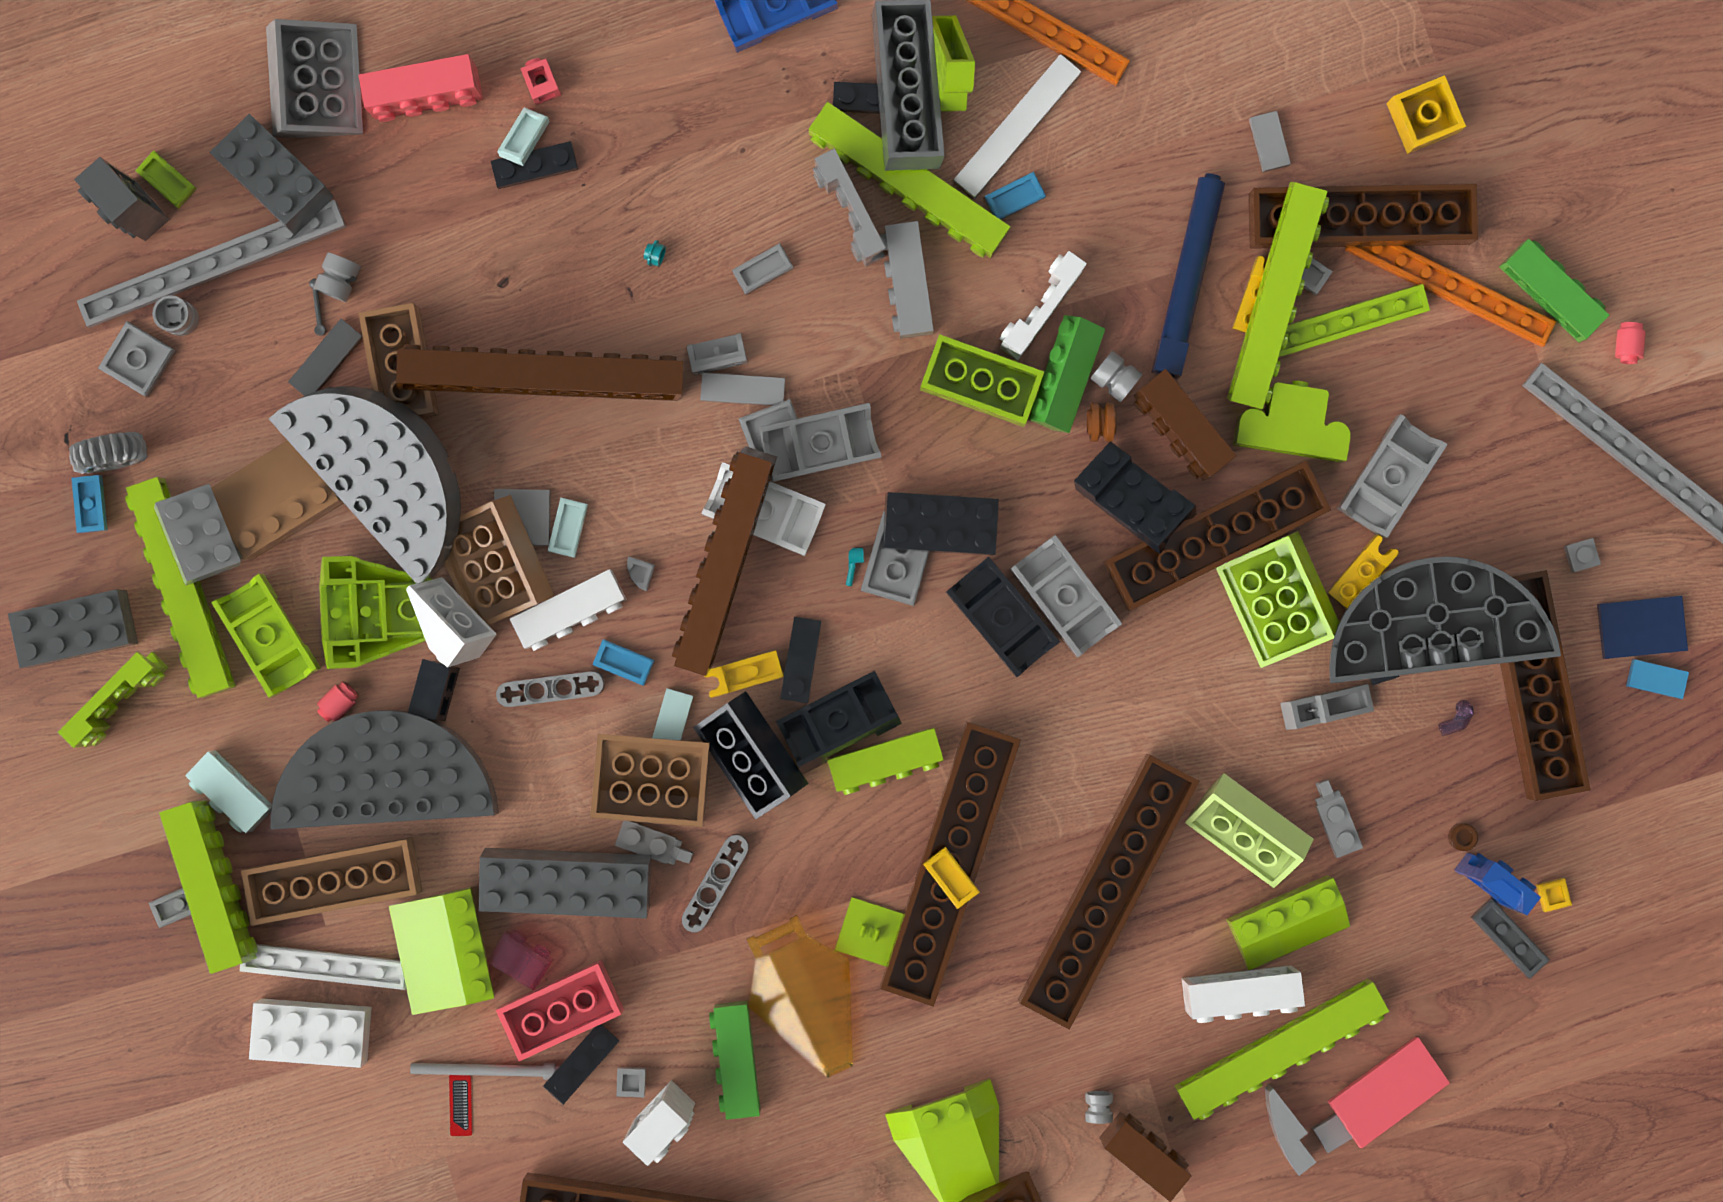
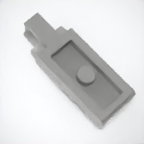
[1315,779,1363,858]
[615,821,694,865]

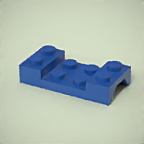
[714,0,838,53]
[1454,853,1541,915]

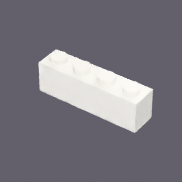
[510,569,627,651]

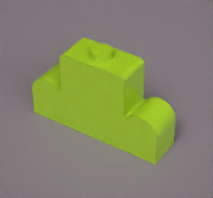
[932,15,975,112]
[1233,381,1350,463]

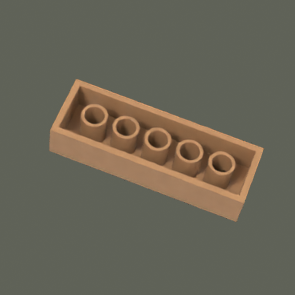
[241,837,423,926]

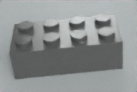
[210,114,334,236]
[74,157,170,241]
[8,589,138,668]

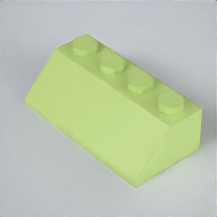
[1185,773,1314,888]

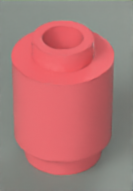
[1615,322,1646,364]
[317,681,359,722]

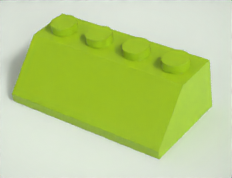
[1226,875,1350,970]

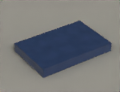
[1597,596,1688,659]

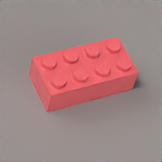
[358,54,483,122]
[496,959,624,1061]

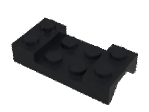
[1074,441,1197,554]
[945,556,1060,678]
[776,670,902,774]

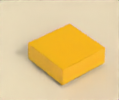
[1536,878,1572,912]

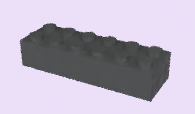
[871,0,945,171]
[479,848,651,919]

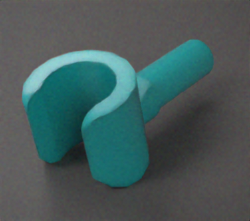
[845,548,864,586]

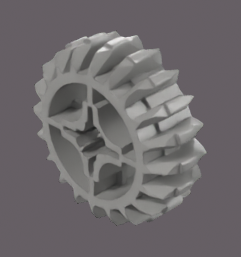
[69,432,147,474]

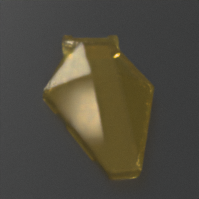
[747,915,853,1078]

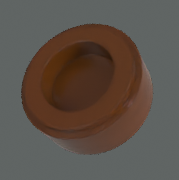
[1448,823,1478,851]

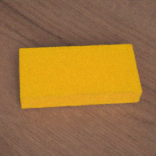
[923,847,980,909]

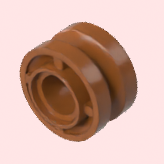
[1087,403,1117,442]

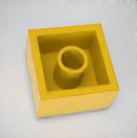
[1386,75,1466,154]

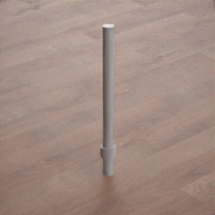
[410,1063,560,1080]

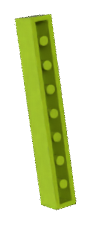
[809,102,1011,258]
[1227,182,1329,409]
[125,477,236,698]
[1174,978,1390,1120]

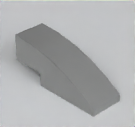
[1280,684,1374,730]
[1265,1084,1316,1176]

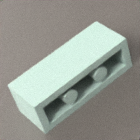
[185,750,272,833]

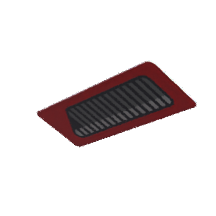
[449,1075,472,1136]

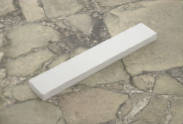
[953,54,1081,199]
[240,944,406,990]

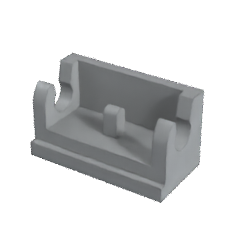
[687,333,748,376]

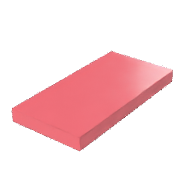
[1328,1036,1450,1148]

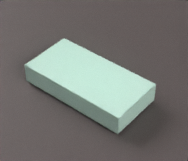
[497,107,550,166]
[548,498,588,558]
[652,688,694,741]

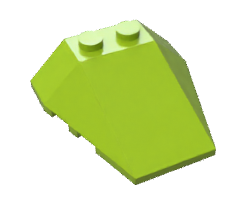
[319,556,432,669]
[885,1078,999,1202]

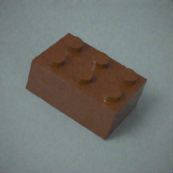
[1099,1112,1192,1202]

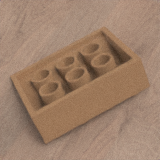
[211,440,344,560]
[445,495,554,625]
[590,734,710,827]

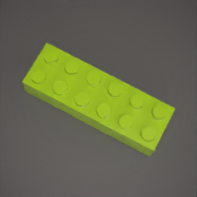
[159,801,258,974]

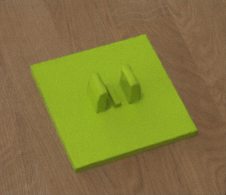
[835,897,904,966]

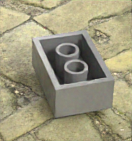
[154,484,241,586]

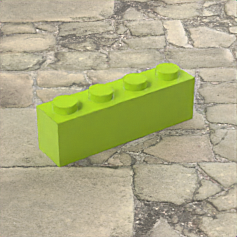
[827,727,944,795]

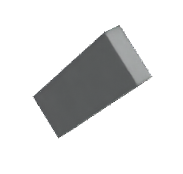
[288,319,363,396]
[1470,898,1550,979]

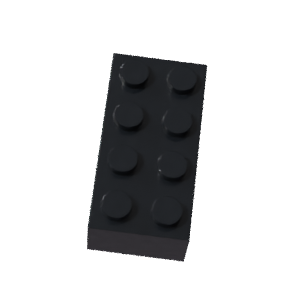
[882,492,999,556]
[693,691,809,819]

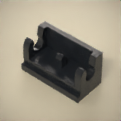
[408,659,460,721]

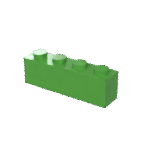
[1499,239,1609,342]
[1028,315,1105,433]
[709,1001,761,1120]

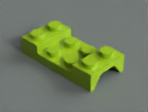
[211,574,321,698]
[58,652,169,748]

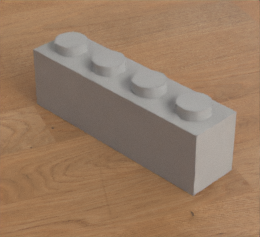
[880,221,934,339]

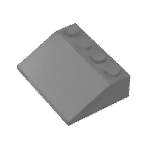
[266,19,363,138]

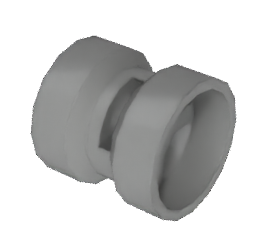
[1085,1091,1113,1124]

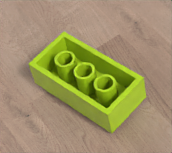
[920,334,1044,427]

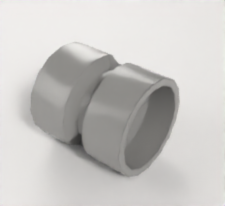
[313,252,361,302]
[152,295,199,336]
[1090,350,1143,402]

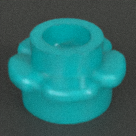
[644,240,666,267]

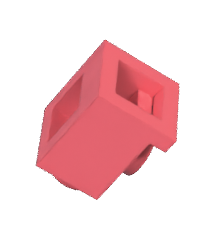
[520,58,561,105]

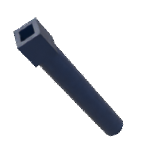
[1151,173,1225,379]

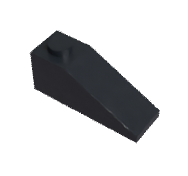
[780,617,822,703]

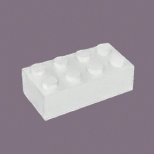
[1181,965,1305,1023]
[249,998,372,1068]
[623,1080,695,1166]

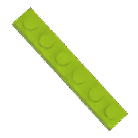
[1278,284,1430,357]

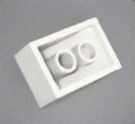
[406,577,496,667]

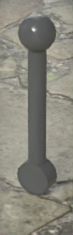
[309,278,326,336]

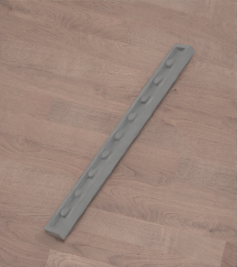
[77,200,346,328]
[1522,363,1723,544]

